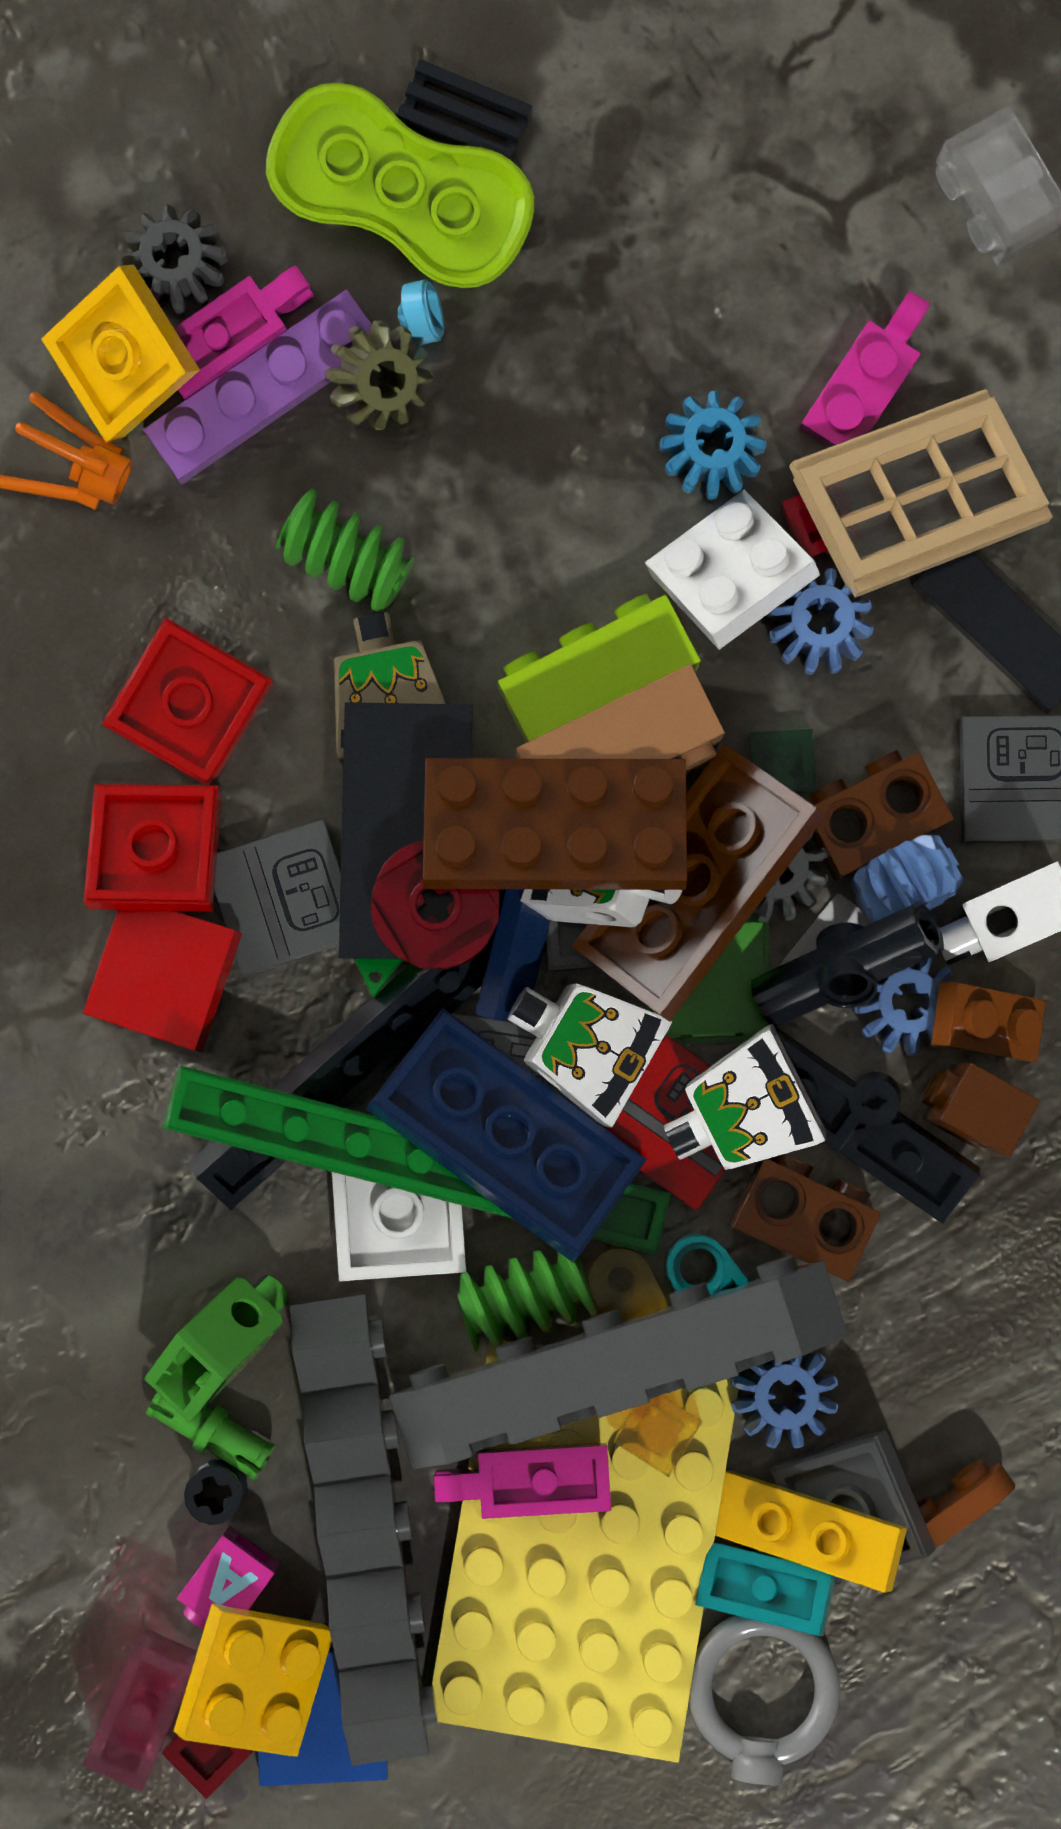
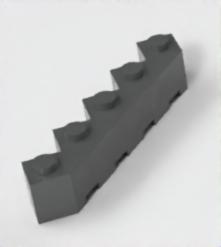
[389,1256,848,1470]
[290,1294,438,1766]

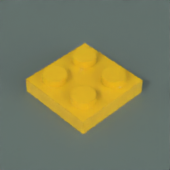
[41,264,200,443]
[173,1604,332,1757]

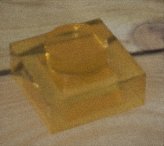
[613,1395,702,1477]

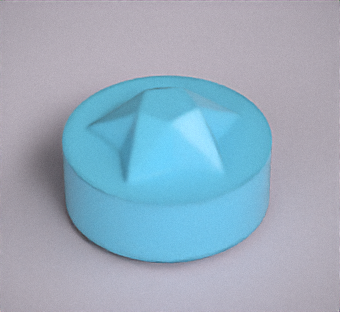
[398,279,444,345]

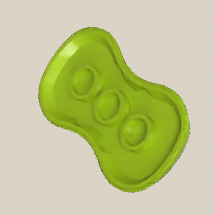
[266,83,534,288]

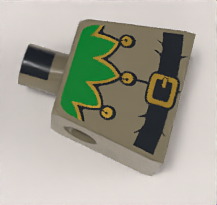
[334,612,446,767]

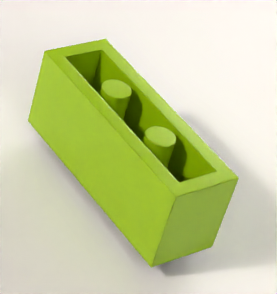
[498,594,701,743]

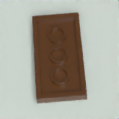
[572,743,826,1022]
[423,758,687,890]

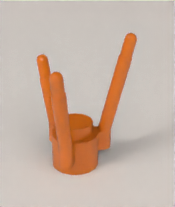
[0,392,133,510]

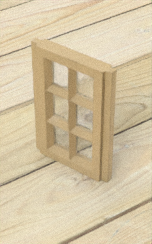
[789,389,1053,598]

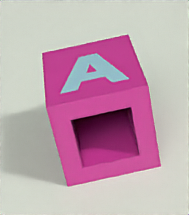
[177,1525,280,1631]

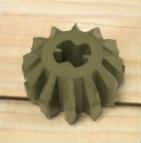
[324,320,434,430]

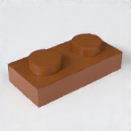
[931,981,1046,1063]

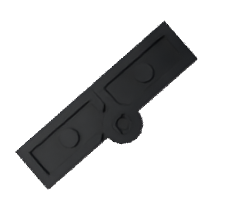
[775,1027,980,1224]

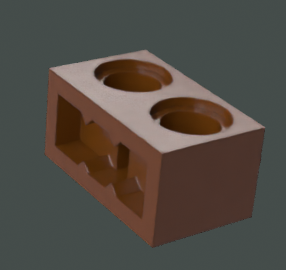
[809,750,954,882]
[921,1063,1040,1158]
[728,1154,881,1282]

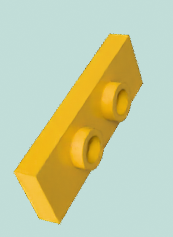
[715,1470,908,1593]

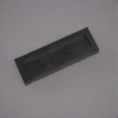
[912,552,1061,714]

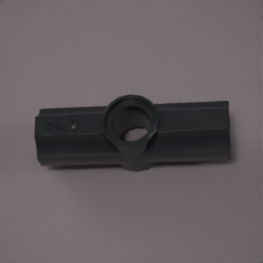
[751,901,944,1027]

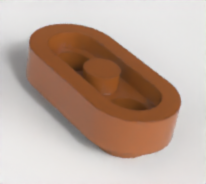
[917,1459,1016,1548]

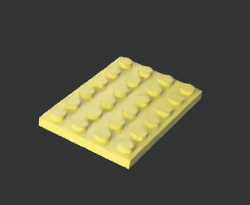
[432,1338,739,1763]

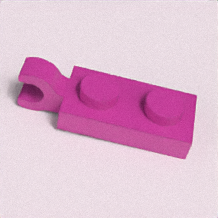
[174,265,314,400]
[800,291,931,447]
[434,1442,611,1519]

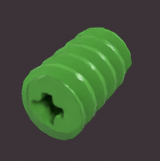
[275,488,416,613]
[458,1250,597,1354]

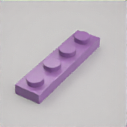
[143,289,372,485]

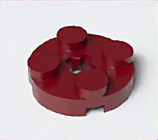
[371,840,500,969]

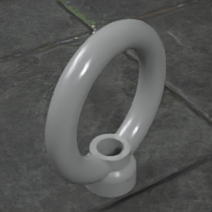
[688,1615,840,1785]

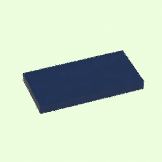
[366,1008,647,1263]

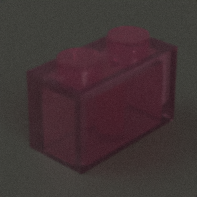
[82,1629,197,1792]

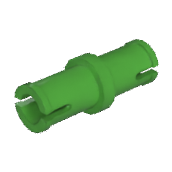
[146,1392,276,1481]

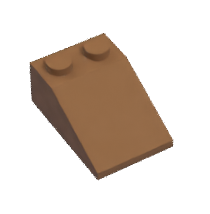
[516,664,725,776]

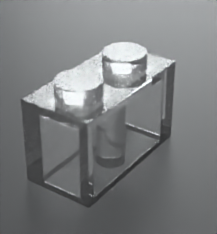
[935,105,1061,266]

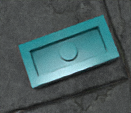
[695,1542,836,1636]

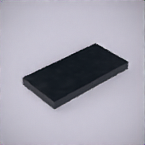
[339,702,473,960]

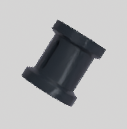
[184,1459,248,1525]

